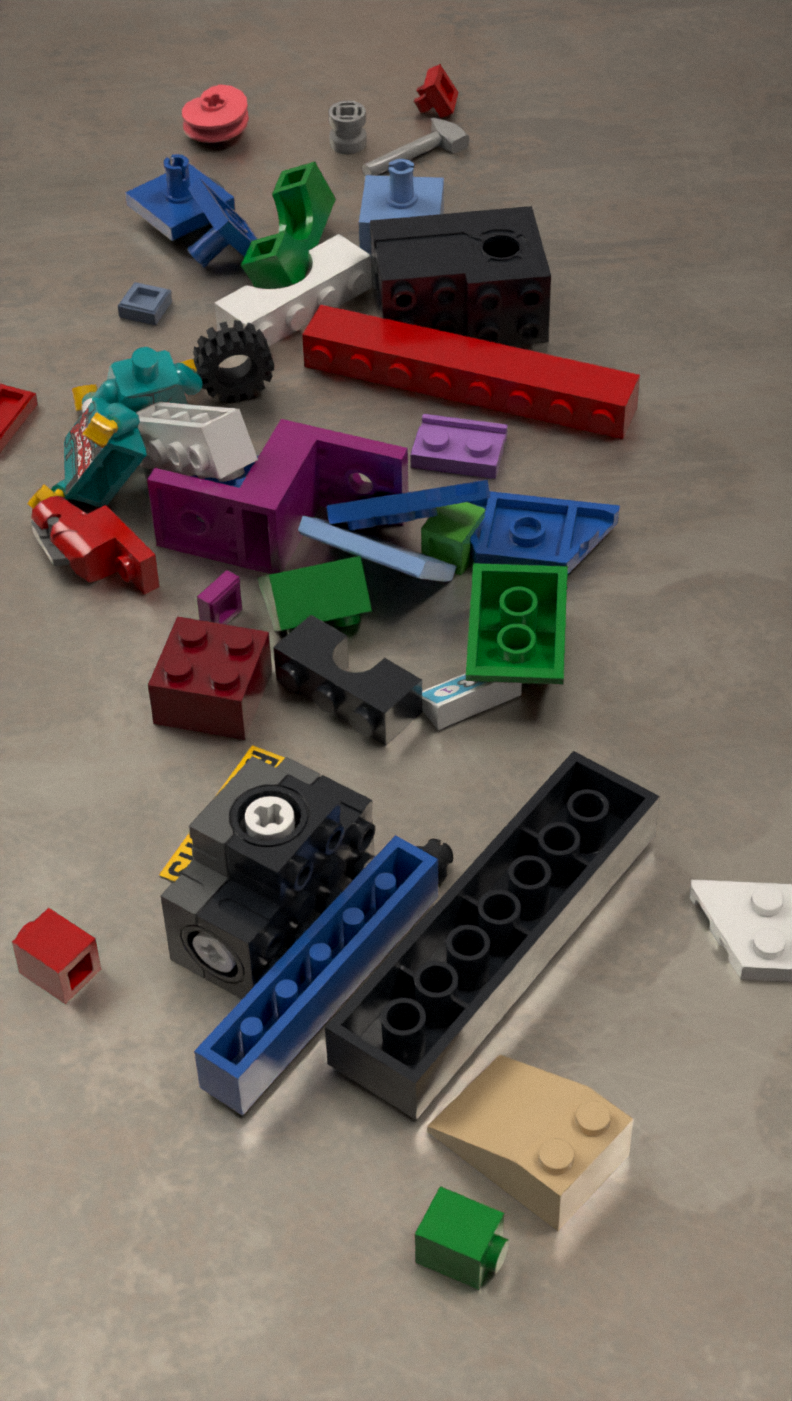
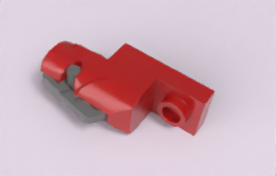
[31,496,160,595]

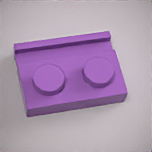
[410,414,508,479]

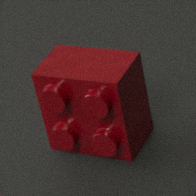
[148,616,272,740]

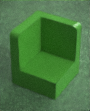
[421,502,485,575]

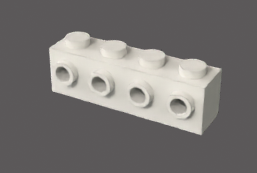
[136,402,258,482]

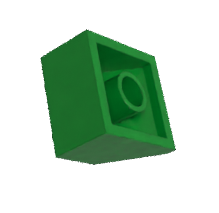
[257,556,372,634]

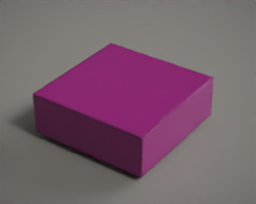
[197,570,242,625]

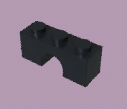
[273,615,423,746]

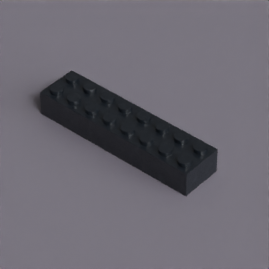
[325,751,660,1120]

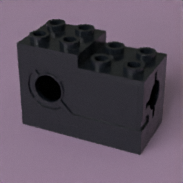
[370,206,551,346]

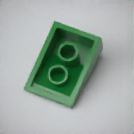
[466,563,568,685]

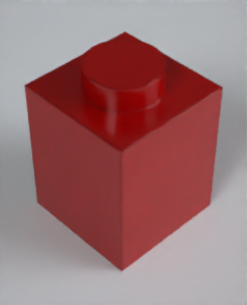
[12,907,102,1005]

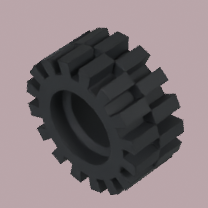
[193,320,274,402]

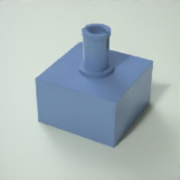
[359,159,444,255]

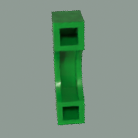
[241,161,336,289]

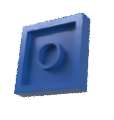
[125,154,235,241]
[188,178,257,268]

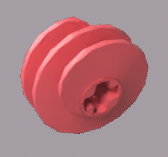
[182,84,249,143]

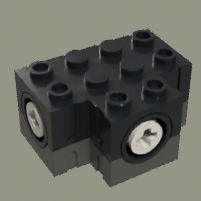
[160,756,376,999]

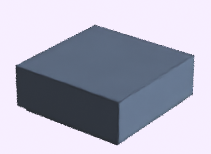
[118,282,172,325]

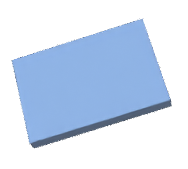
[298,516,457,582]

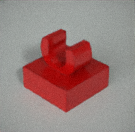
[413,64,459,118]

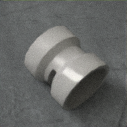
[328,101,367,154]

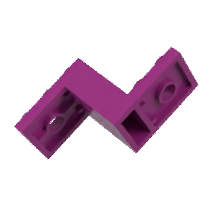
[147,419,409,574]

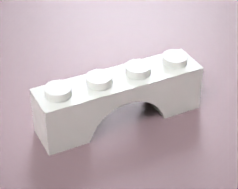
[215,234,372,357]

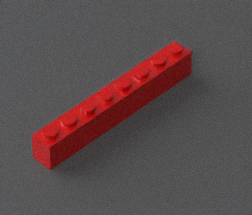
[302,305,640,439]

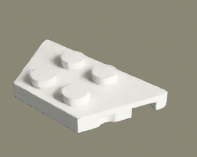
[690,879,792,982]

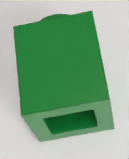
[415,1186,510,1290]

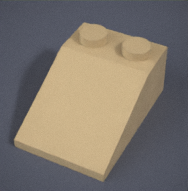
[427,1055,634,1231]

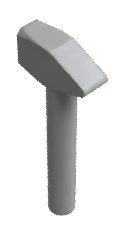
[362,118,469,177]

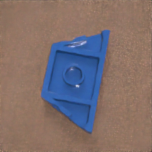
[327,480,491,530]
[468,491,620,575]

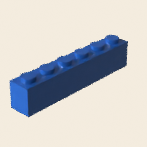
[194,835,438,1116]

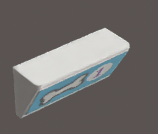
[422,673,522,730]

